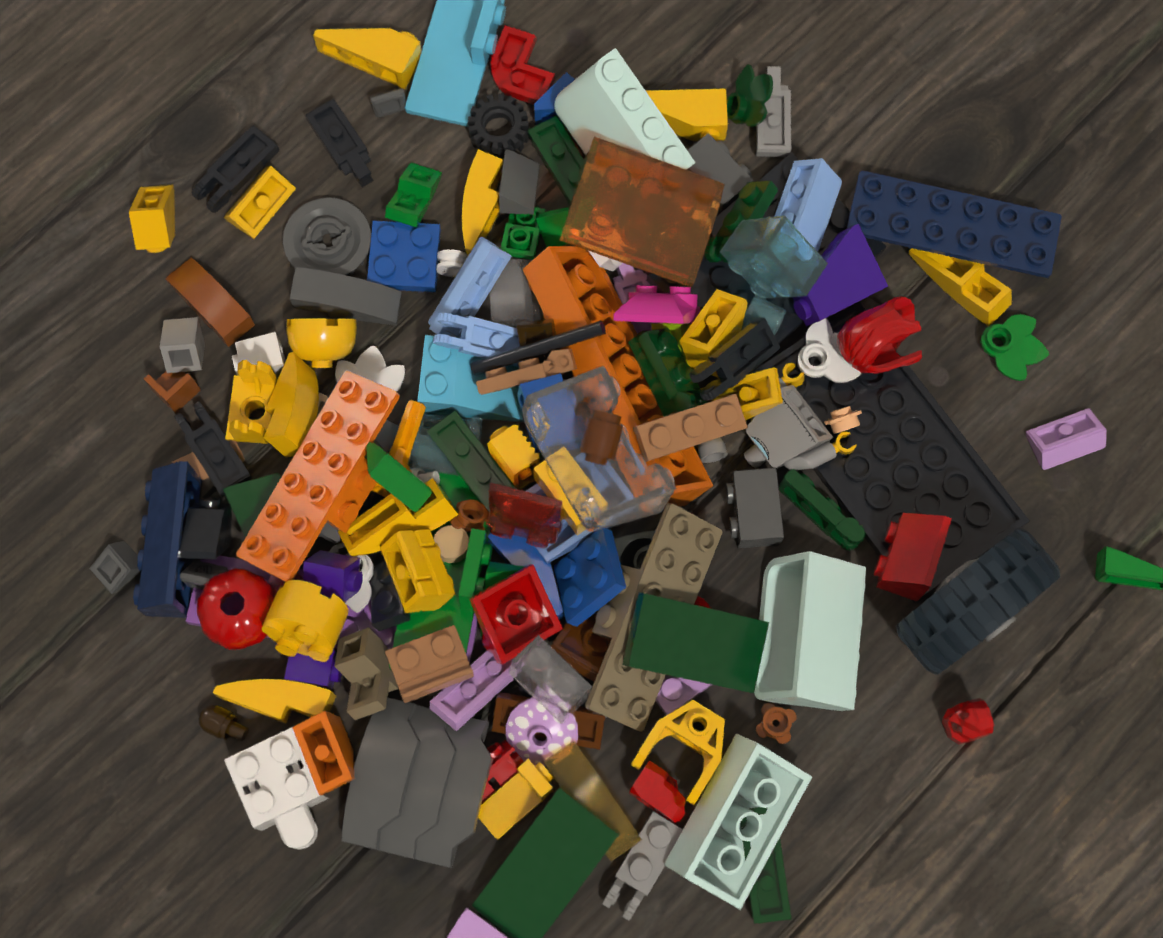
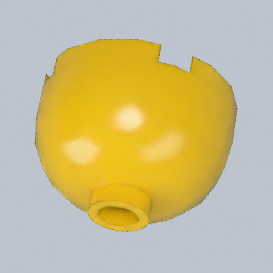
[286,319,356,368]

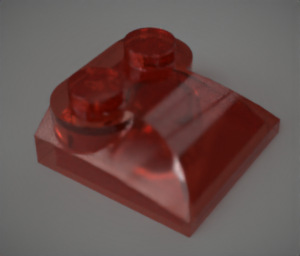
[486,483,564,548]

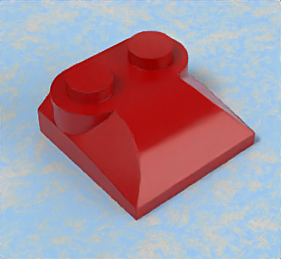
[469,564,563,665]

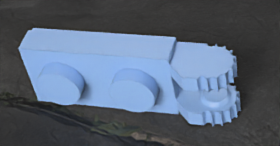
[433,313,522,367]

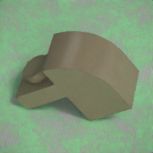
[334,627,398,720]

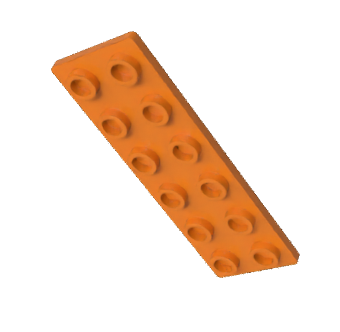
[236,371,400,582]

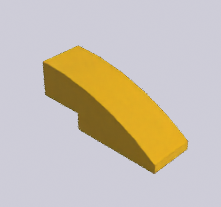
[462,149,503,256]
[909,248,1012,327]
[263,352,319,457]
[338,478,458,556]
[213,679,336,724]

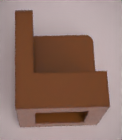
[143,371,201,414]

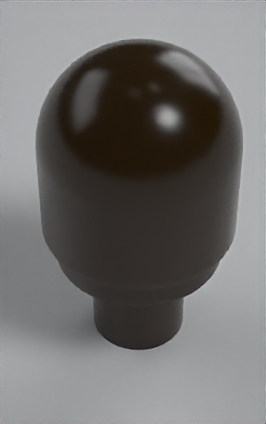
[199,705,249,741]

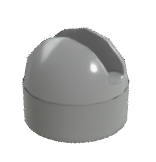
[698,438,728,463]

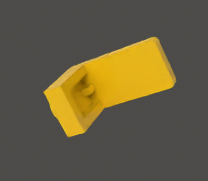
[478,759,554,839]

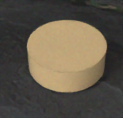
[434,525,469,563]

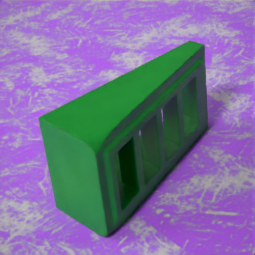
[1095,546,1163,590]

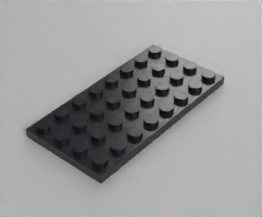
[750,302,1030,603]

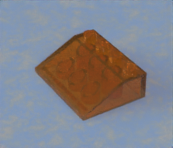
[560,137,725,287]

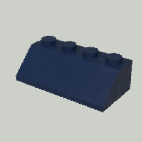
[133,461,202,618]

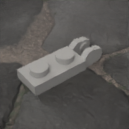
[602,811,683,921]

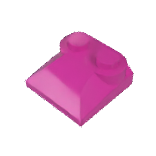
[613,285,701,324]

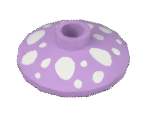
[506,697,578,766]

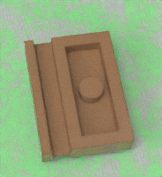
[385,625,474,703]

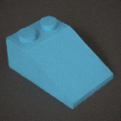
[417,335,524,422]

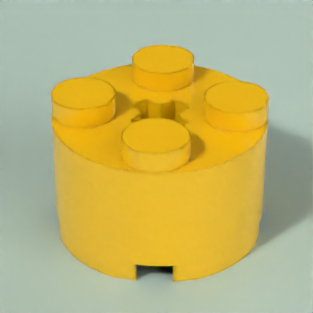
[262,580,349,662]

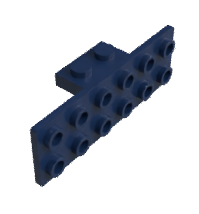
[847,171,1062,278]

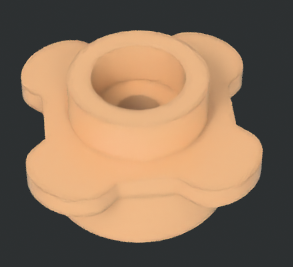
[824,406,862,434]

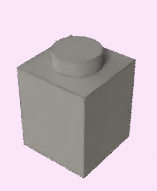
[160,317,205,373]

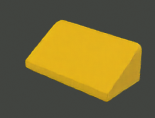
[224,166,296,239]

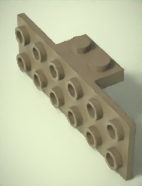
[585,503,722,732]

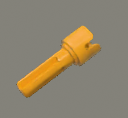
[372,400,426,497]

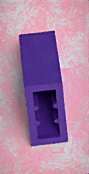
[791,224,888,326]

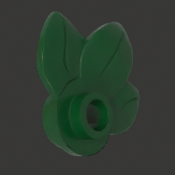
[726,64,773,127]

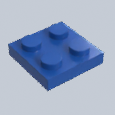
[367,221,441,292]
[554,526,627,627]

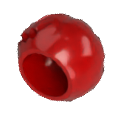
[197,568,276,650]

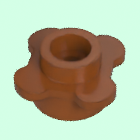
[450,500,490,533]
[755,703,796,744]

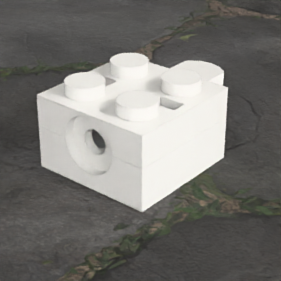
[224,727,329,849]

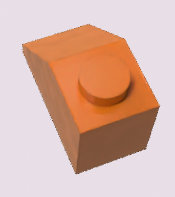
[292,711,355,796]

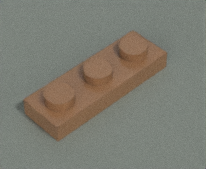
[633,394,748,462]

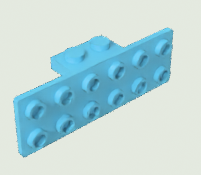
[405,0,506,126]

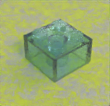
[720,215,828,299]

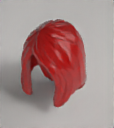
[837,296,922,374]

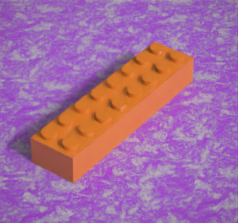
[522,246,713,514]

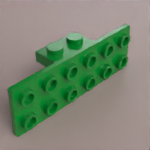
[389,471,493,671]

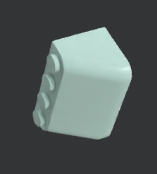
[554,48,696,199]
[754,551,866,711]

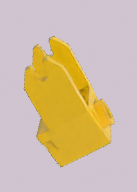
[225,360,277,444]
[631,700,725,805]

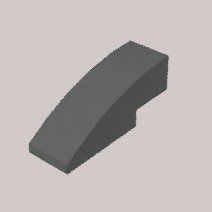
[290,267,402,325]

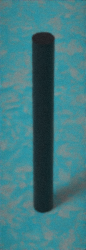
[471,320,606,376]

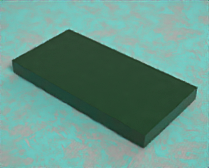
[622,592,769,693]
[472,786,621,938]

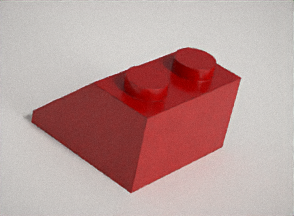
[874,513,952,601]

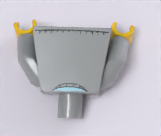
[744,363,857,470]

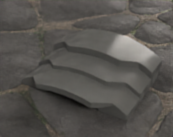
[342,698,493,868]

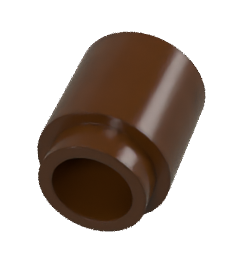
[579,409,623,466]

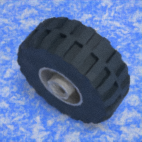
[896,528,1061,675]

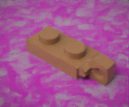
[476,349,577,395]

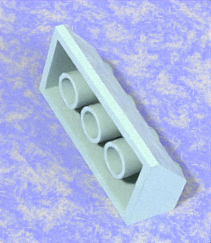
[664,734,812,910]

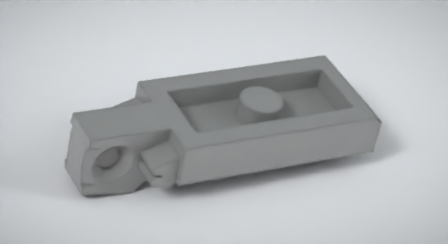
[756,66,791,157]

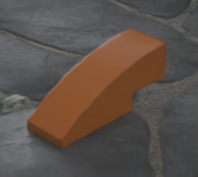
[165,257,255,347]

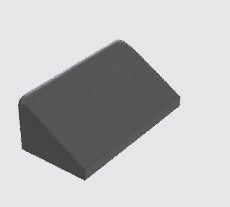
[499,149,540,215]

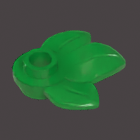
[981,314,1049,381]

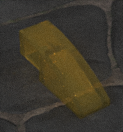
[543,741,642,862]

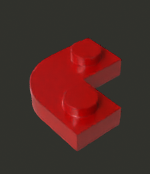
[491,25,555,105]

